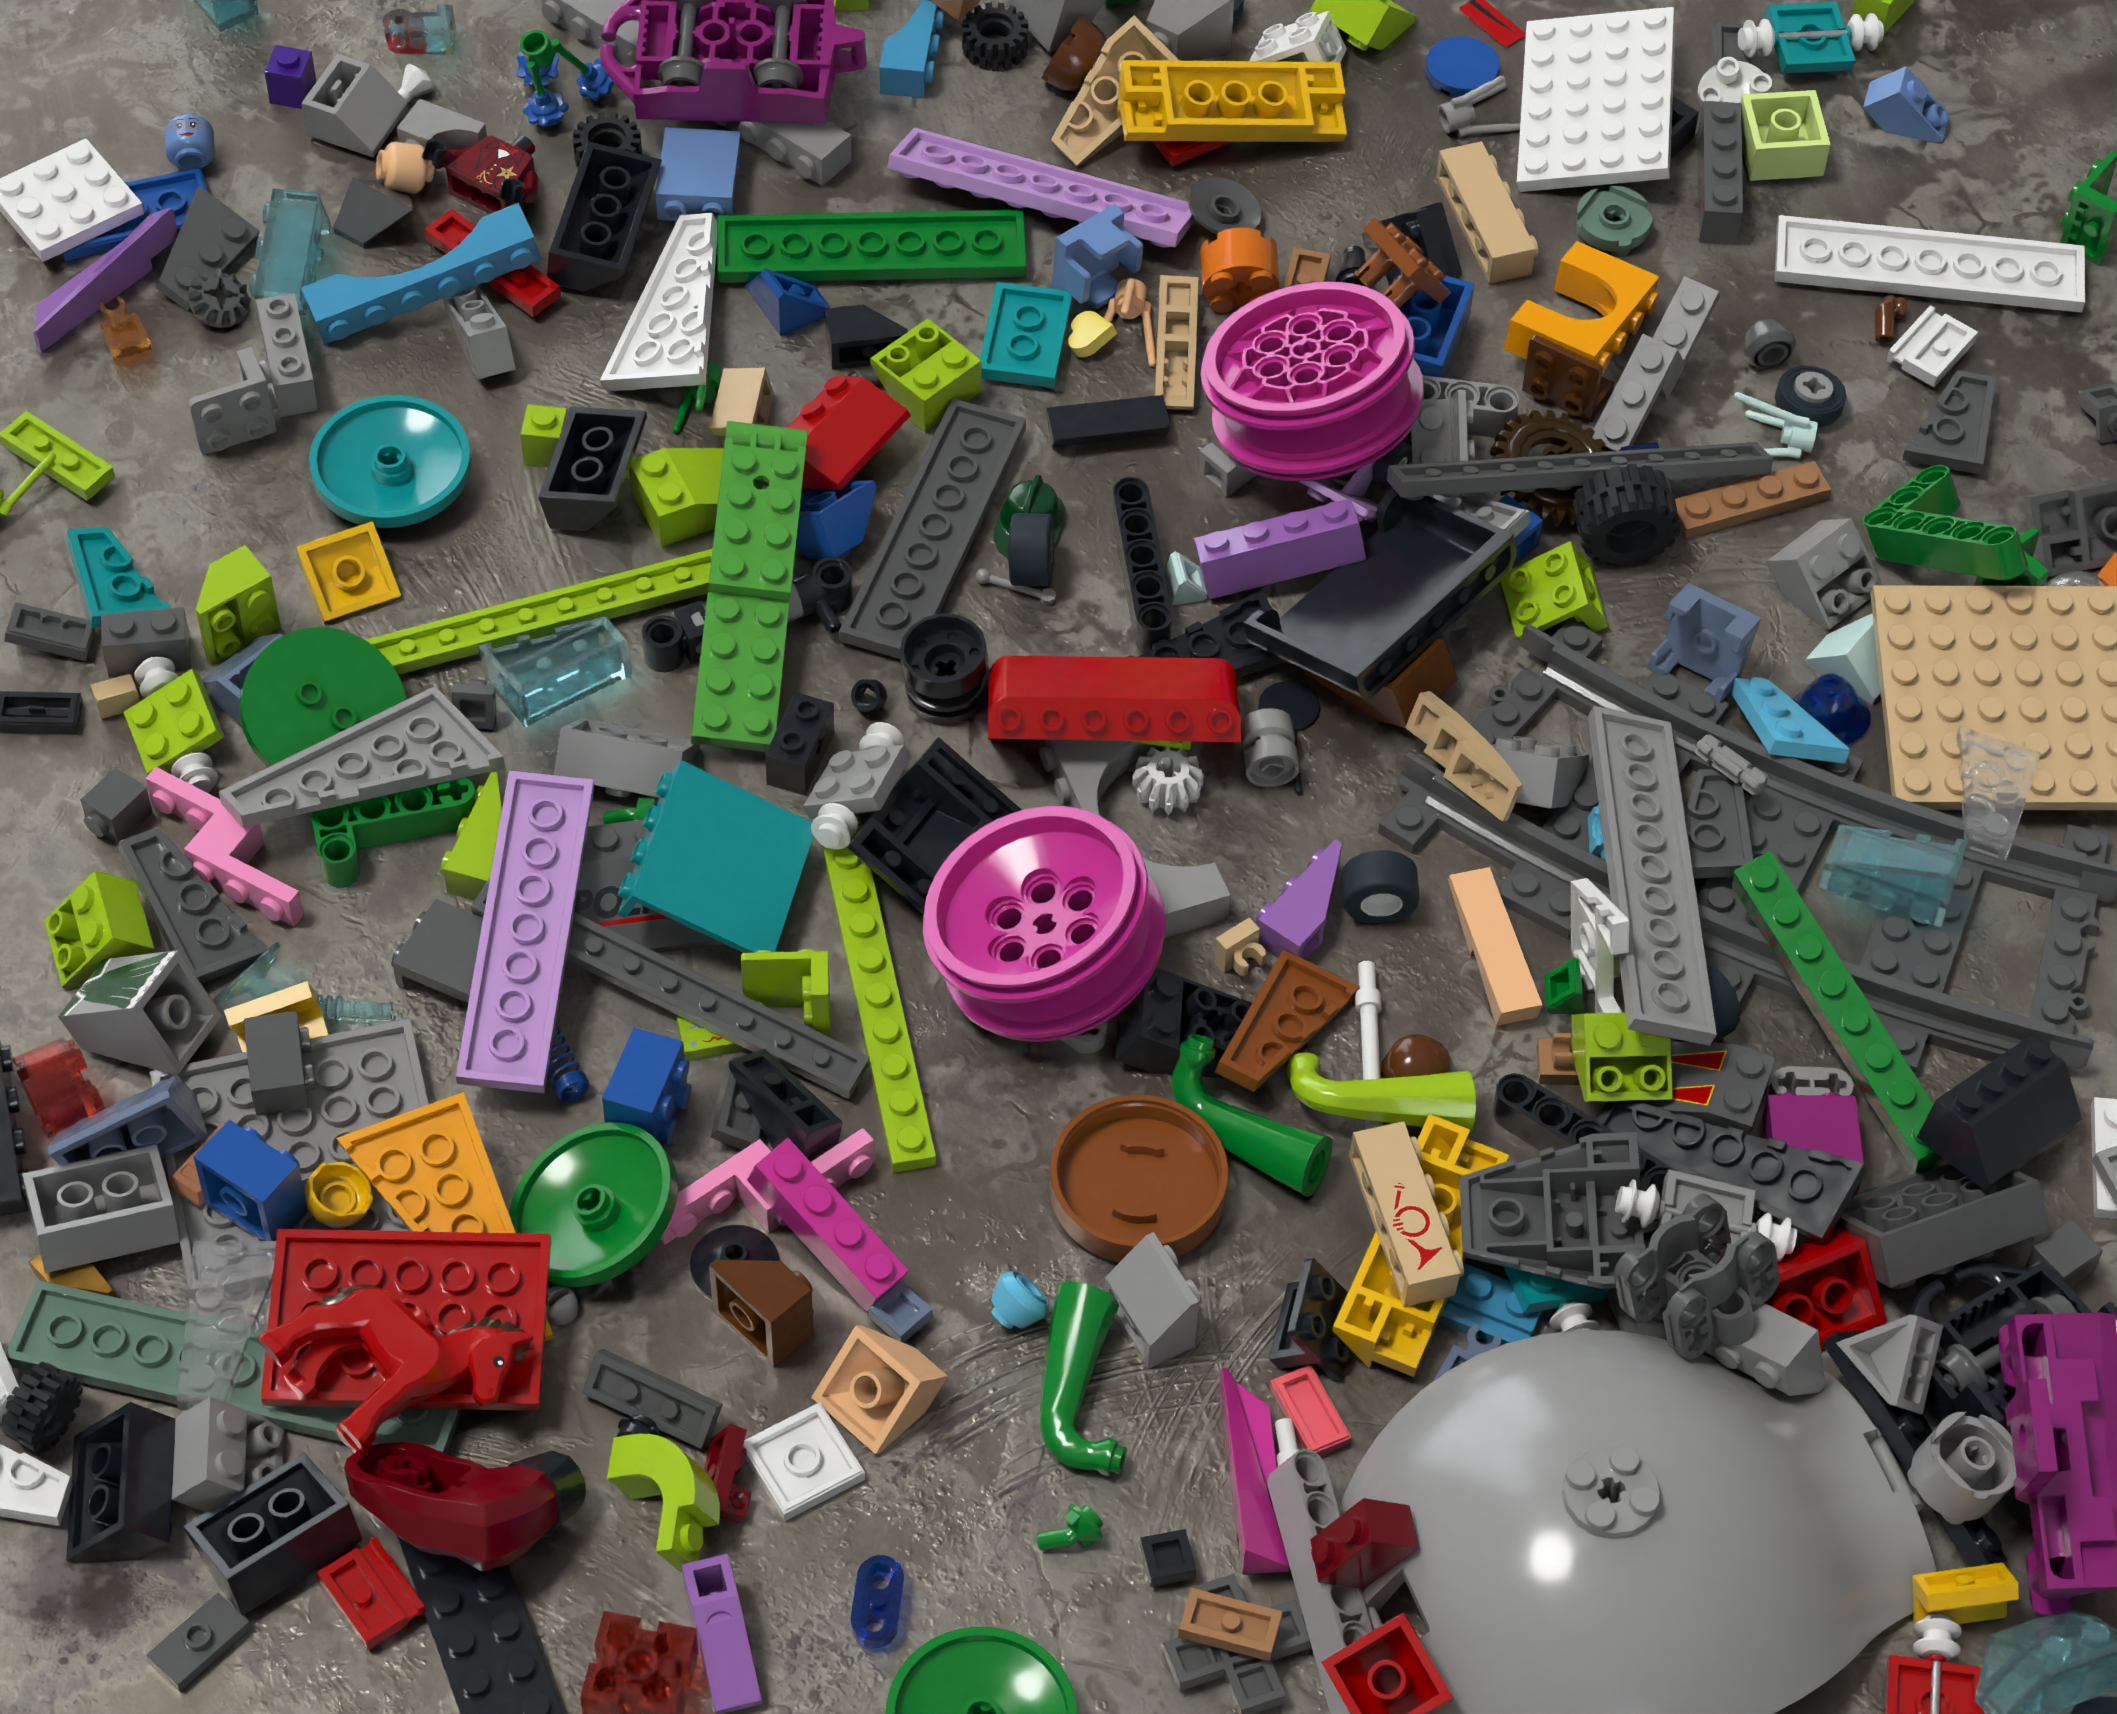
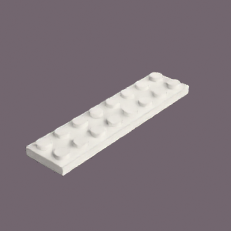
[1774,215,2085,312]

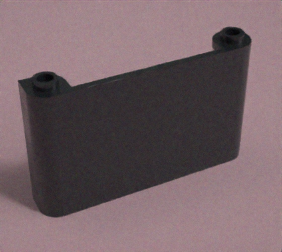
[1244,490,1516,699]

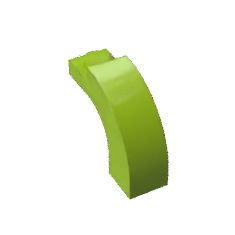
[607,1434,720,1572]

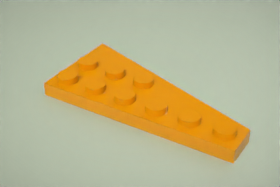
[336,1092,554,1342]

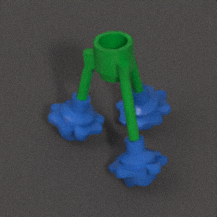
[516,30,614,127]

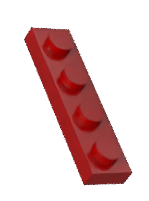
[424,209,561,317]

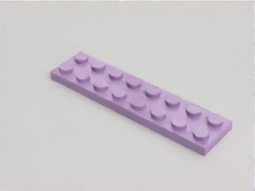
[887,128,1196,248]
[456,771,594,1093]

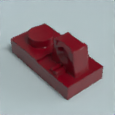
[704,1423,751,1523]

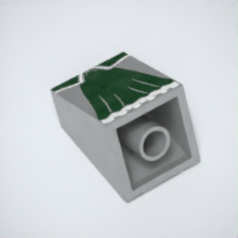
[58,950,222,1074]

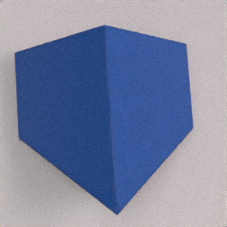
[744,268,831,336]

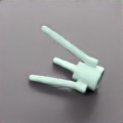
[1734,392,1818,459]

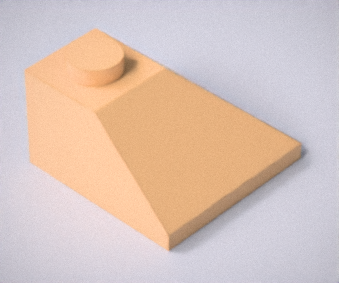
[811,1325,948,1454]

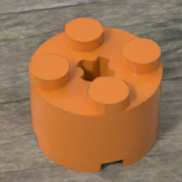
[1200,228,1280,313]

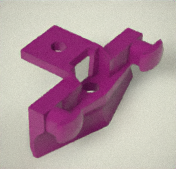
[1999,1312,2117,1616]

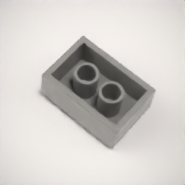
[22,1144,179,1273]

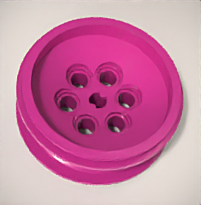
[1201,282,1424,481]
[923,806,1166,1042]

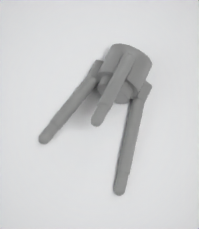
[1437,76,1520,138]

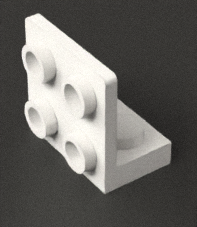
[1249,11,1347,62]

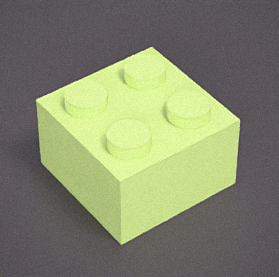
[1740,90,1831,181]

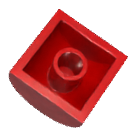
[1321,1612,1454,1714]

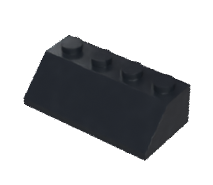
[547,141,662,292]
[1917,1035,2083,1192]

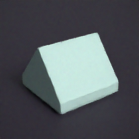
[1165,551,1207,606]

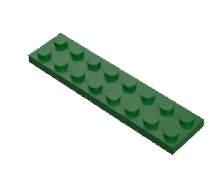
[718,210,1026,283]

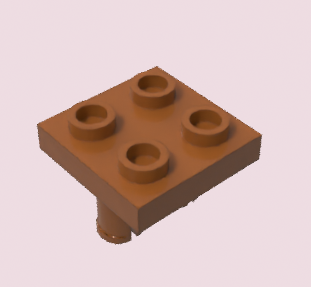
[1354,217,1451,309]

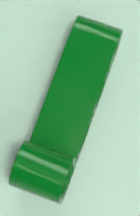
[311,777,475,888]

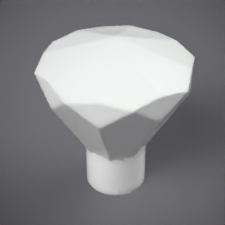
[398,64,435,103]

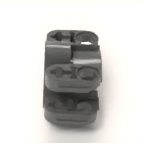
[1614,1193,1780,1360]

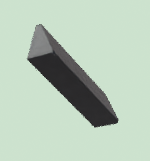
[1046,395,1170,447]

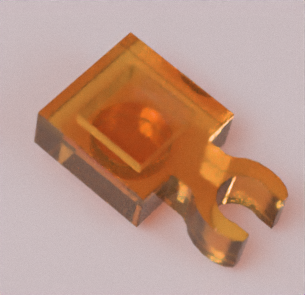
[99,296,151,361]

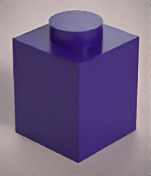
[264,45,317,109]

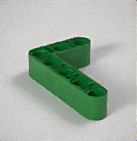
[1862,465,2028,580]

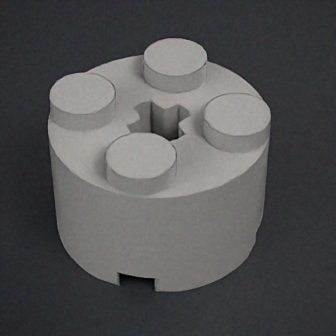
[1908,1412,2017,1524]

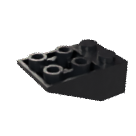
[1115,967,1252,1079]

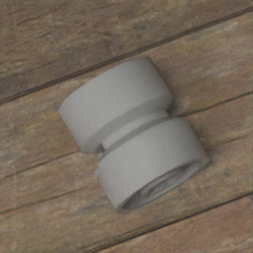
[1241,708,1300,787]

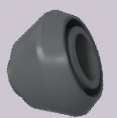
[1744,319,1796,369]

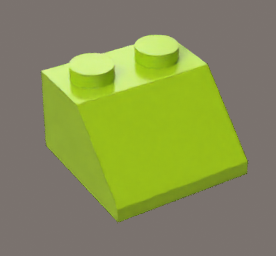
[1310,0,1417,51]

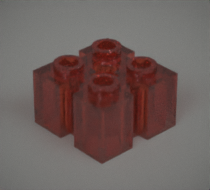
[580,1611,699,1714]

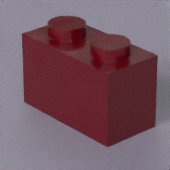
[1310,1498,1418,1589]

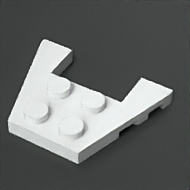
[1571,878,1629,1013]

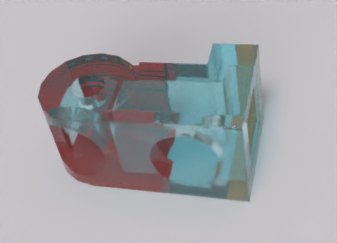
[382,5,456,55]

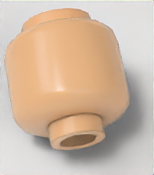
[376,142,434,194]

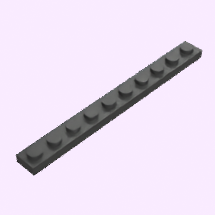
[1387,442,1773,500]
[471,878,870,1099]

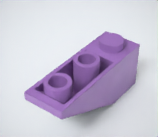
[1255,839,1342,960]
[682,1554,762,1714]

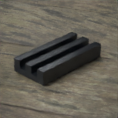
[0,691,83,735]

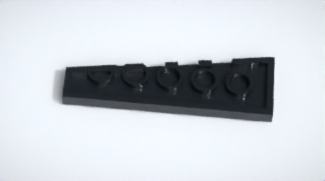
[1128,591,1287,678]
[1597,1100,1866,1245]
[1822,1331,2008,1567]

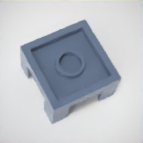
[1647,583,1761,703]

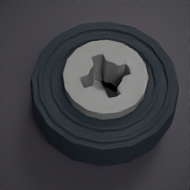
[1775,365,1847,428]

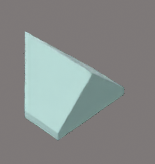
[1804,613,1881,705]

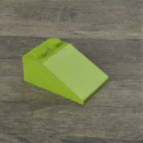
[629,448,762,548]

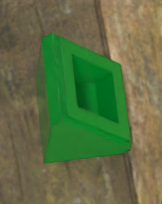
[1544,957,1585,1014]

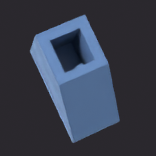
[1863,66,1949,143]

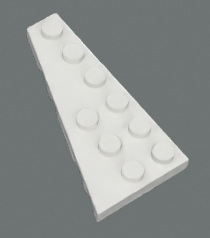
[600,213,718,391]

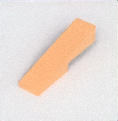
[1448,867,1542,1026]

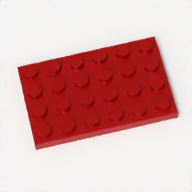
[261,1229,552,1411]

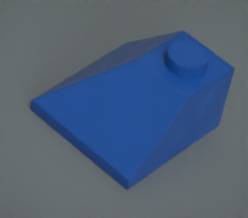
[796,480,877,559]

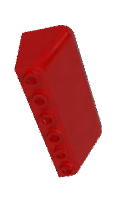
[988,656,1241,742]

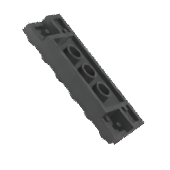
[2024,478,2117,577]

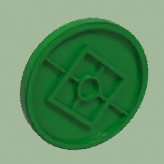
[239,627,407,768]

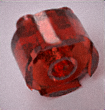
[12,1037,105,1139]

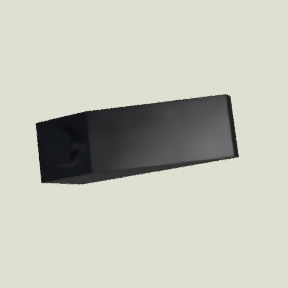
[729,1049,843,1162]

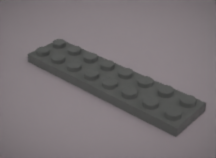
[839,398,1026,659]

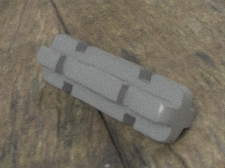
[1695,735,1768,796]

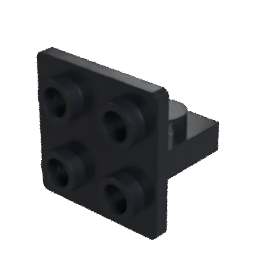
[1377,202,1462,286]
[1269,1258,1350,1381]

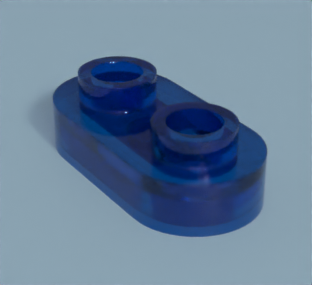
[851,1555,904,1649]

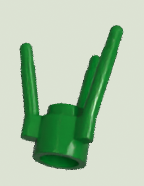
[672,361,723,434]

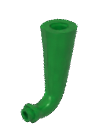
[1171,1034,1332,1197]
[1039,1281,1127,1477]

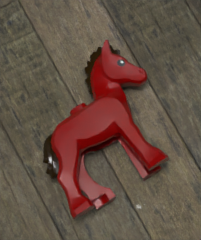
[257,1284,535,1454]

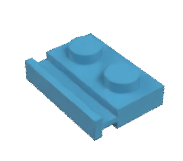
[1439,1264,1543,1346]

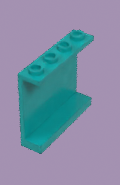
[618,760,814,972]

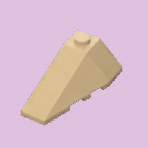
[1051,15,1180,168]

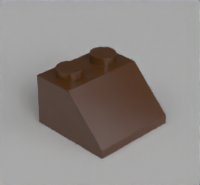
[709,1260,814,1367]

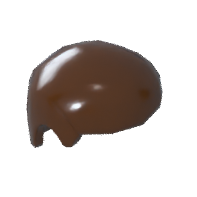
[1381,1034,1452,1078]

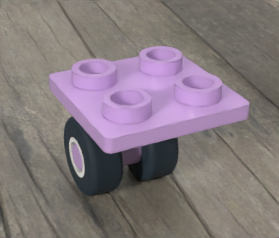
[1299,441,1412,523]

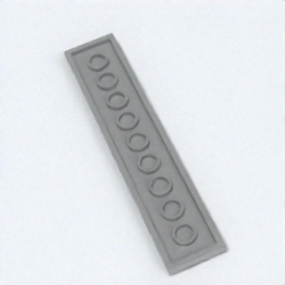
[1587,706,1717,1046]

